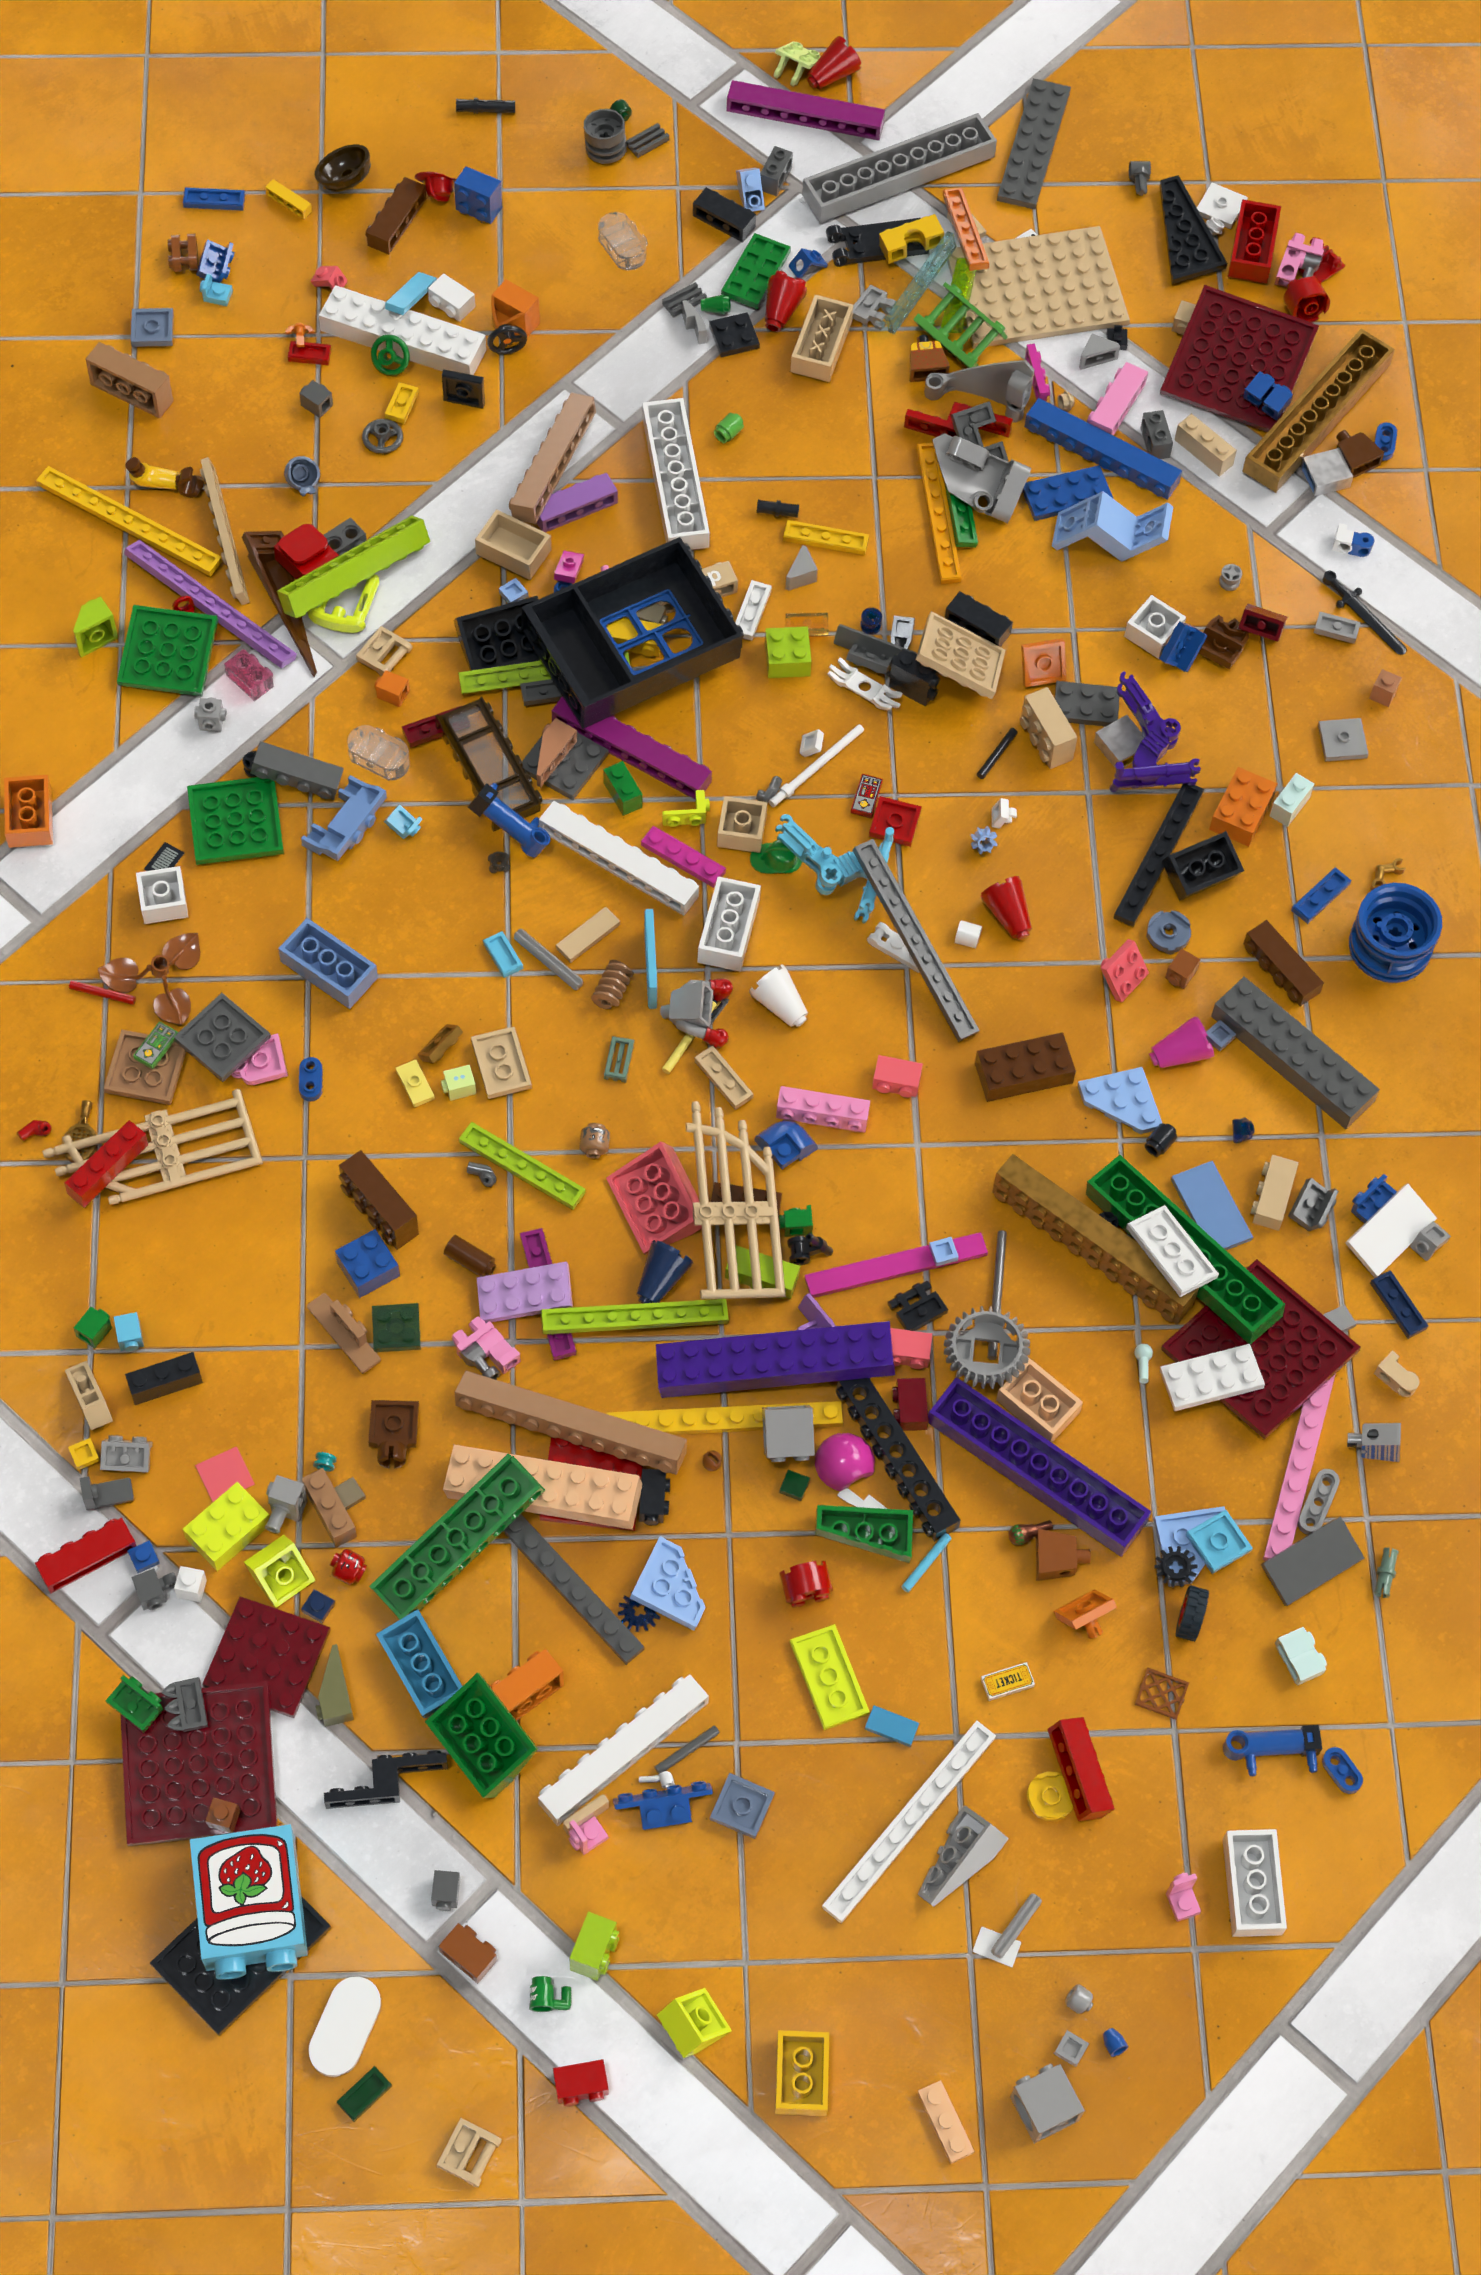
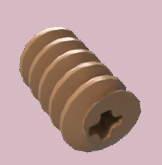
[591,959,634,1009]

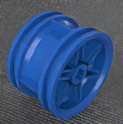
[1349,883,1442,983]

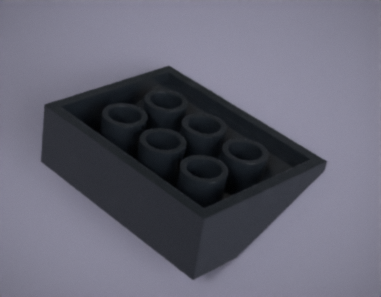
[454,596,540,671]

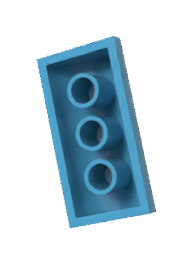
[376,1609,462,1718]

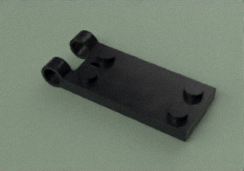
[826,218,929,267]

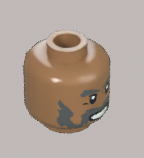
[579,1123,610,1158]

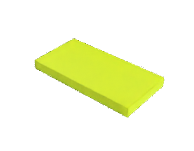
[790,1624,870,1730]

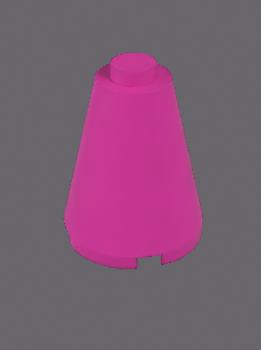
[1149,1016,1214,1068]

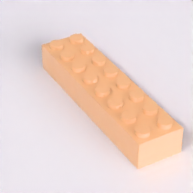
[443,1445,643,1530]

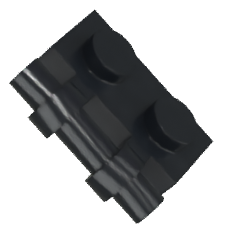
[888,1281,948,1331]

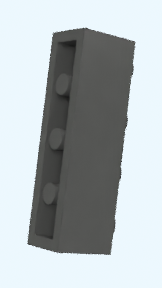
[250,741,344,800]

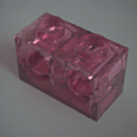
[224,649,274,702]

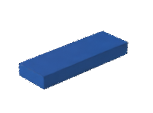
[183,187,245,211]
[1291,867,1352,924]

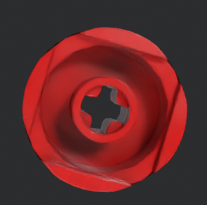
[1283,276,1330,323]
[779,1561,833,1608]

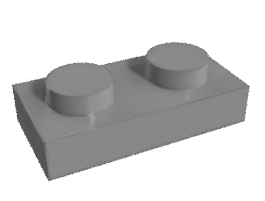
[1314,612,1361,644]

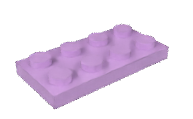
[477,1262,573,1323]

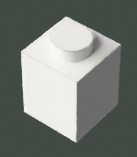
[174,1566,207,1603]

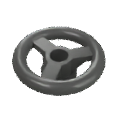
[362,419,403,454]

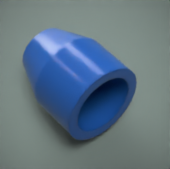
[1103,2028,1129,2057]

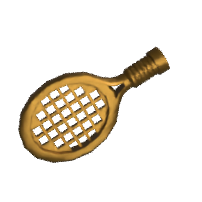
[62,1100,97,1163]

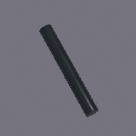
[977,728,1018,779]

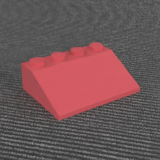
[606,1142,702,1255]

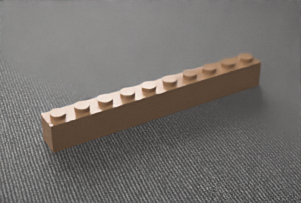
[455,1371,687,1475]

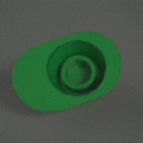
[750,840,802,874]

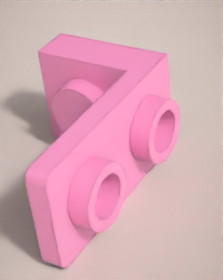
[568,1816,608,1855]
[1166,1873,1201,1922]

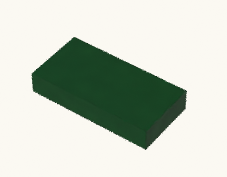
[336,2066,392,2122]

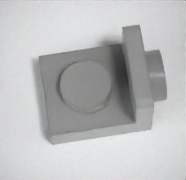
[1410,1221,1451,1261]

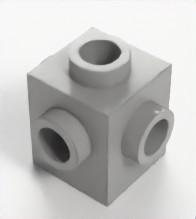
[194,697,227,732]

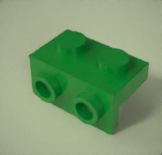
[105,1675,163,1733]

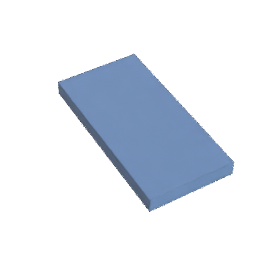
[1171,1161,1253,1250]

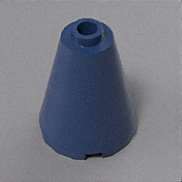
[636,1240,693,1304]

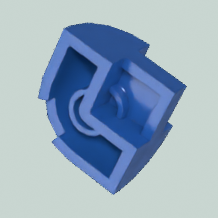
[754,1120,818,1169]

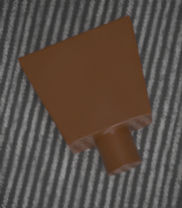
[1336,430,1384,478]

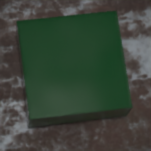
[779,1470,810,1501]

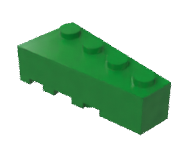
[815,1505,913,1563]

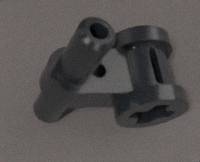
[787,1233,833,1266]

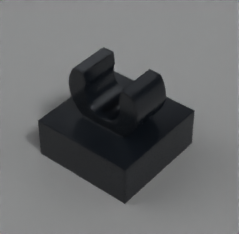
[1106,325,1128,350]

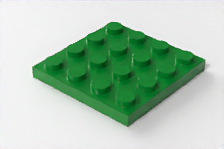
[117,605,218,696]
[187,777,284,865]

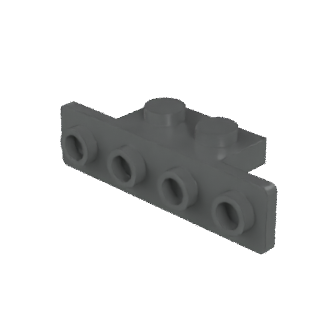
[834,624,917,674]

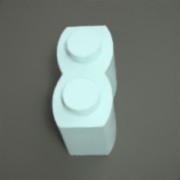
[1275,1627,1327,1686]

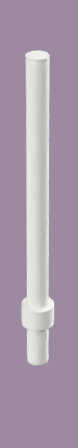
[768,724,864,807]

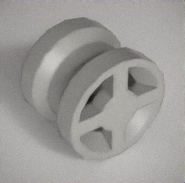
[1219,564,1242,591]

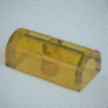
[785,613,829,636]

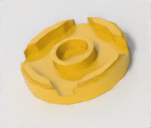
[1027,1771,1073,1821]

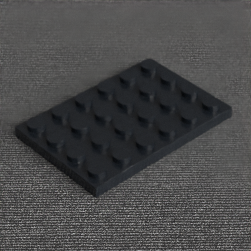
[150,1896,331,2036]

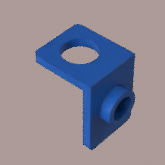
[789,248,828,278]

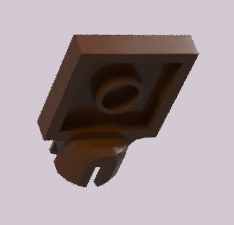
[368,1400,419,1469]

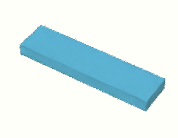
[385,272,437,315]

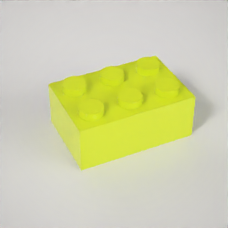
[183,1482,270,1571]

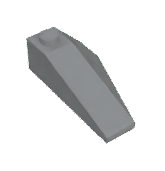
[918,1805,1009,1907]

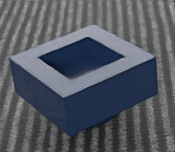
[301,1589,335,1623]

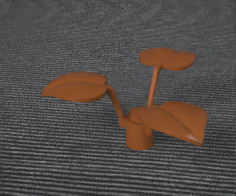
[98,933,200,1025]

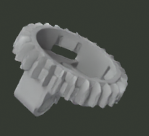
[944,1306,1030,1389]

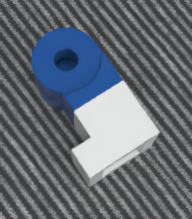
[1332,523,1375,557]

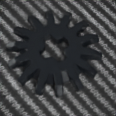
[1154,1546,1198,1587]

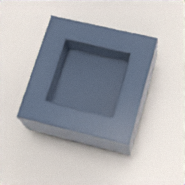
[1206,1020,1236,1051]

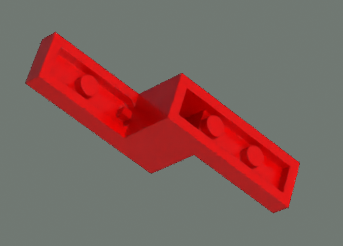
[904,401,1013,438]

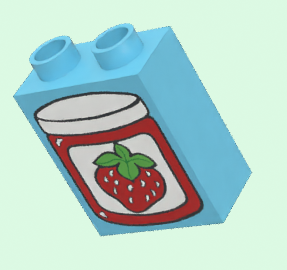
[190,1824,308,1979]

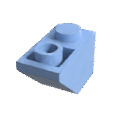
[736,168,765,212]

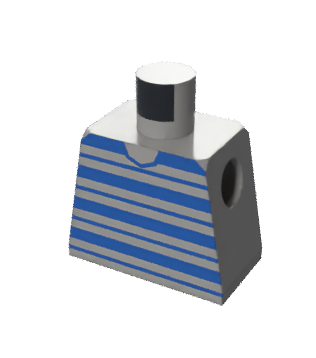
[1347,1423,1401,1462]

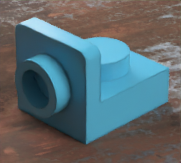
[200,274,233,306]

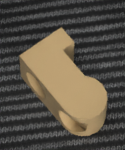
[1374,1350,1419,1397]

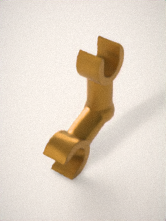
[1370,858,1406,891]

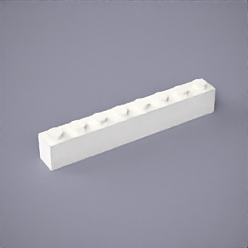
[539,801,699,916]
[538,1674,709,1826]

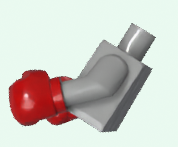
[660,978,733,1048]

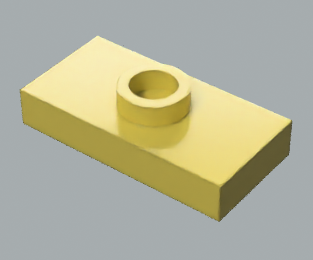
[396,1060,435,1108]

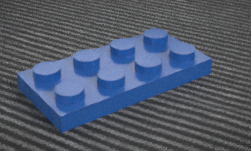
[1022,465,1113,521]

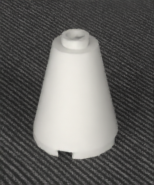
[749,964,808,1027]

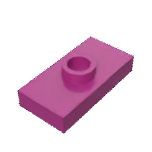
[554,551,584,584]

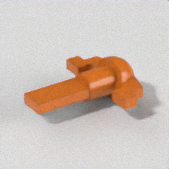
[285,322,314,347]

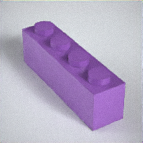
[537,472,618,532]

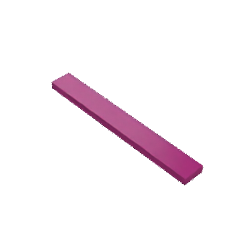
[804,1232,988,1298]

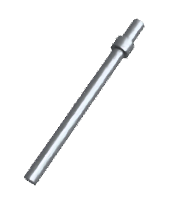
[987,1231,1007,1360]

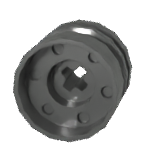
[584,109,627,164]

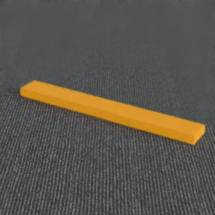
[916,443,962,584]

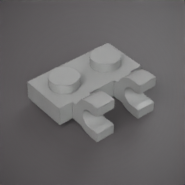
[853,285,896,330]

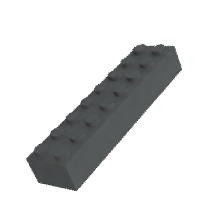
[1211,977,1380,1129]

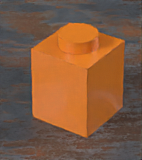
[374,670,410,707]

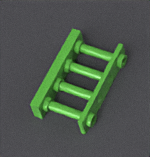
[913,282,1008,368]

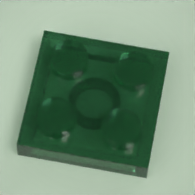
[372,1303,421,1352]

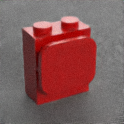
[274,524,339,580]

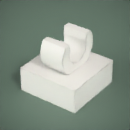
[992,798,1017,829]

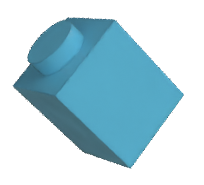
[114,1312,144,1352]

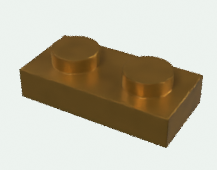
[417,1024,463,1063]

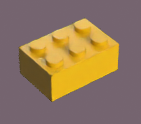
[775,2030,829,2116]

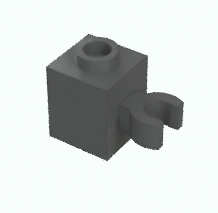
[131,1569,177,1610]

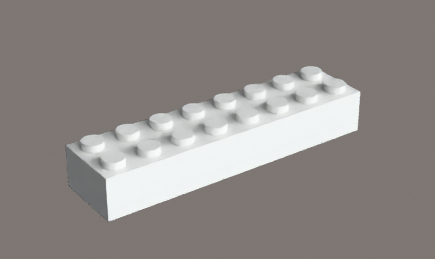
[319,285,486,375]
[642,398,710,550]

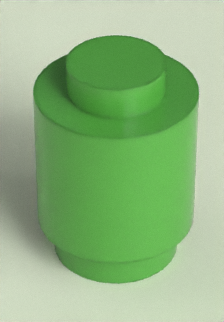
[714,413,744,443]

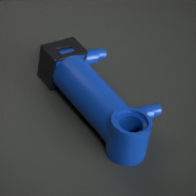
[468,783,550,857]
[1223,1725,1323,1776]

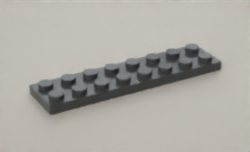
[997,78,1071,209]

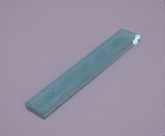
[885,231,957,334]

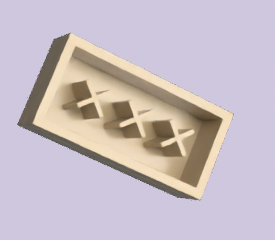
[791,295,854,382]

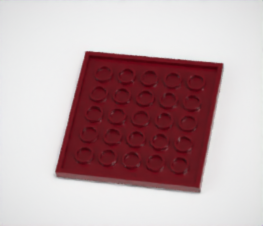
[1160,285,1319,432]
[1161,1259,1361,1440]
[120,1681,278,1846]

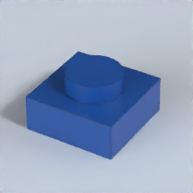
[127,1540,160,1574]

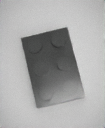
[1055,681,1120,727]

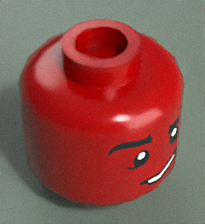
[330,1549,367,1585]

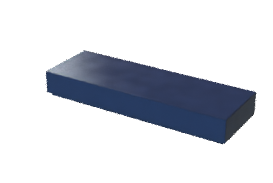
[1370,1270,1428,1339]

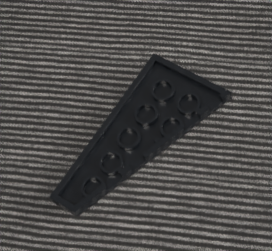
[1160,175,1228,285]

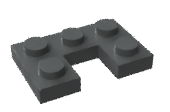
[950,401,1009,461]

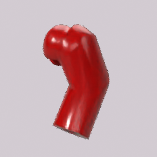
[17,1120,52,1141]

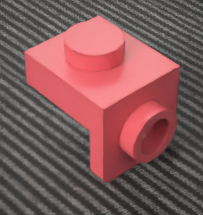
[311,266,347,290]

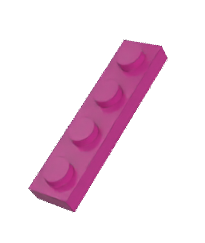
[641,826,726,888]

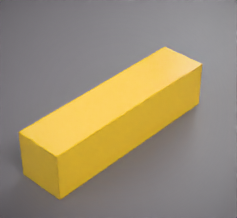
[265,179,312,219]

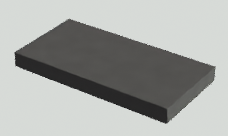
[1261,1516,1365,1606]

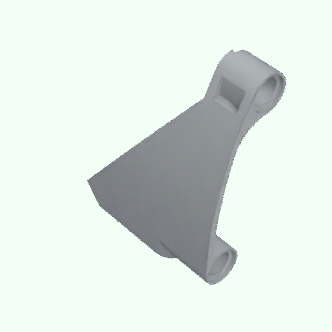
[924,360,1034,422]

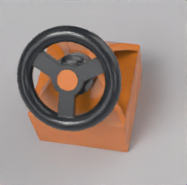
[487,279,540,354]

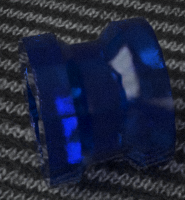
[860,608,882,635]

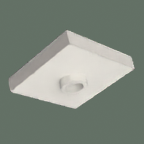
[1197,183,1248,229]

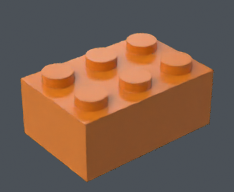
[1209,767,1278,847]
[4,775,53,848]
[490,1648,564,1721]

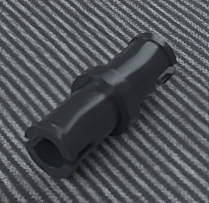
[756,499,799,518]

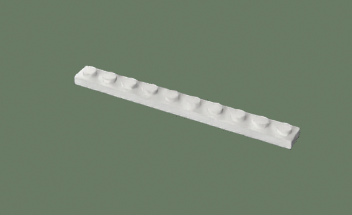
[822,1721,996,1924]

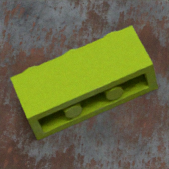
[725,1245,800,1299]

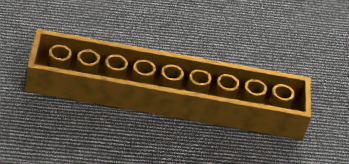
[1242,329,1395,493]
[992,1154,1199,1325]

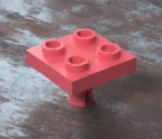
[1101,939,1149,1002]

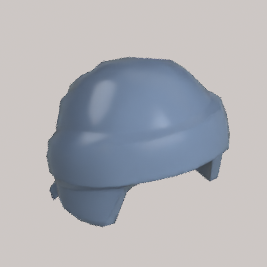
[284,456,320,496]

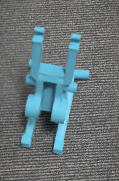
[775,814,894,923]

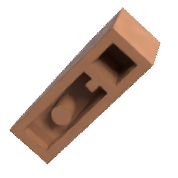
[537,718,577,788]

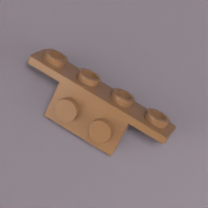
[307,1293,381,1374]

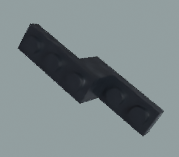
[324,1750,448,1809]

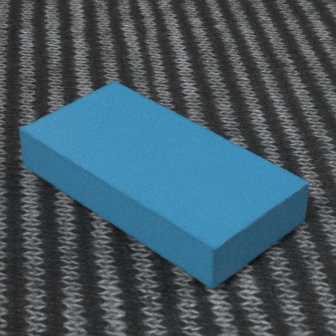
[865,1705,919,1747]

